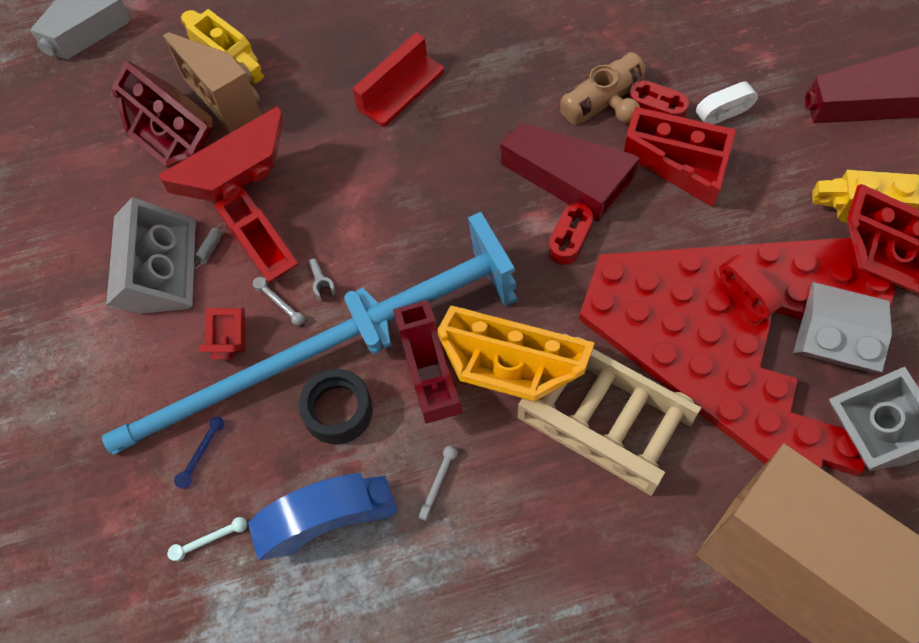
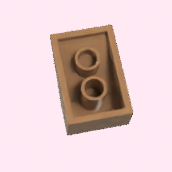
[163,32,261,133]

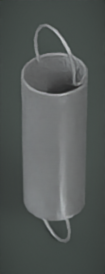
[194,223,226,268]

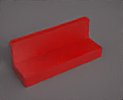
[352,32,444,127]

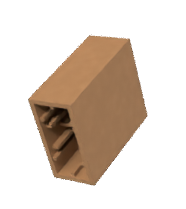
[696,443,919,643]

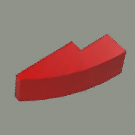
[214,187,298,283]

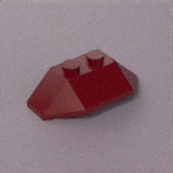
[111,60,212,168]

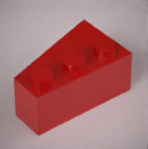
[624,107,736,207]

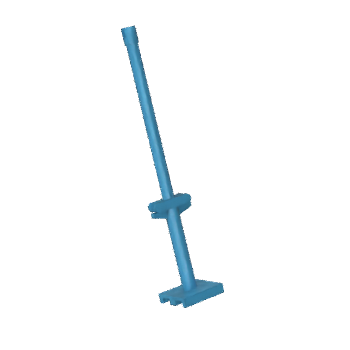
[102,212,517,455]

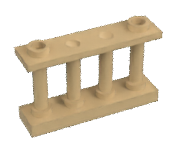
[518,334,701,496]

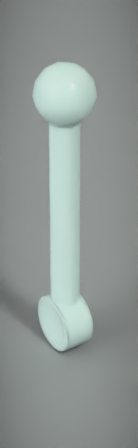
[167,517,247,562]

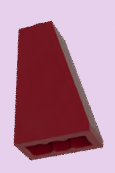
[805,46,919,123]
[500,123,640,222]

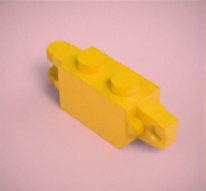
[181,9,264,85]
[812,170,919,223]

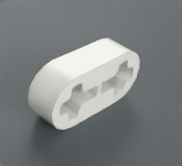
[696,82,758,125]

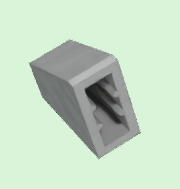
[30,0,131,60]

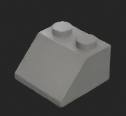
[793,282,892,373]
[829,367,919,471]

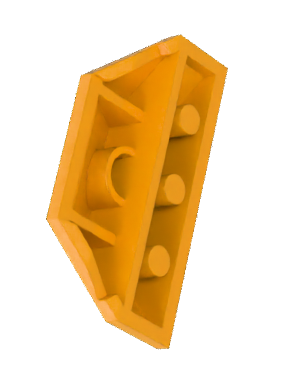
[438,306,595,401]

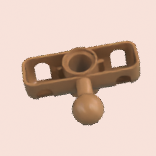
[560,52,645,126]

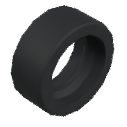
[298,368,373,445]

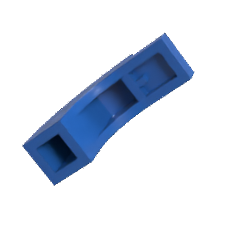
[248,472,398,561]

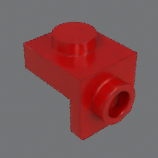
[199,308,245,359]

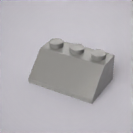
[106,197,196,314]

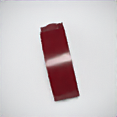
[393,300,463,424]

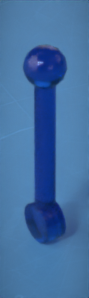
[174,417,224,489]

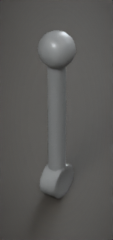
[253,277,305,326]
[419,445,458,521]

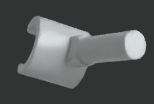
[309,258,336,301]

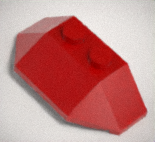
[158,106,283,202]
[847,184,919,295]

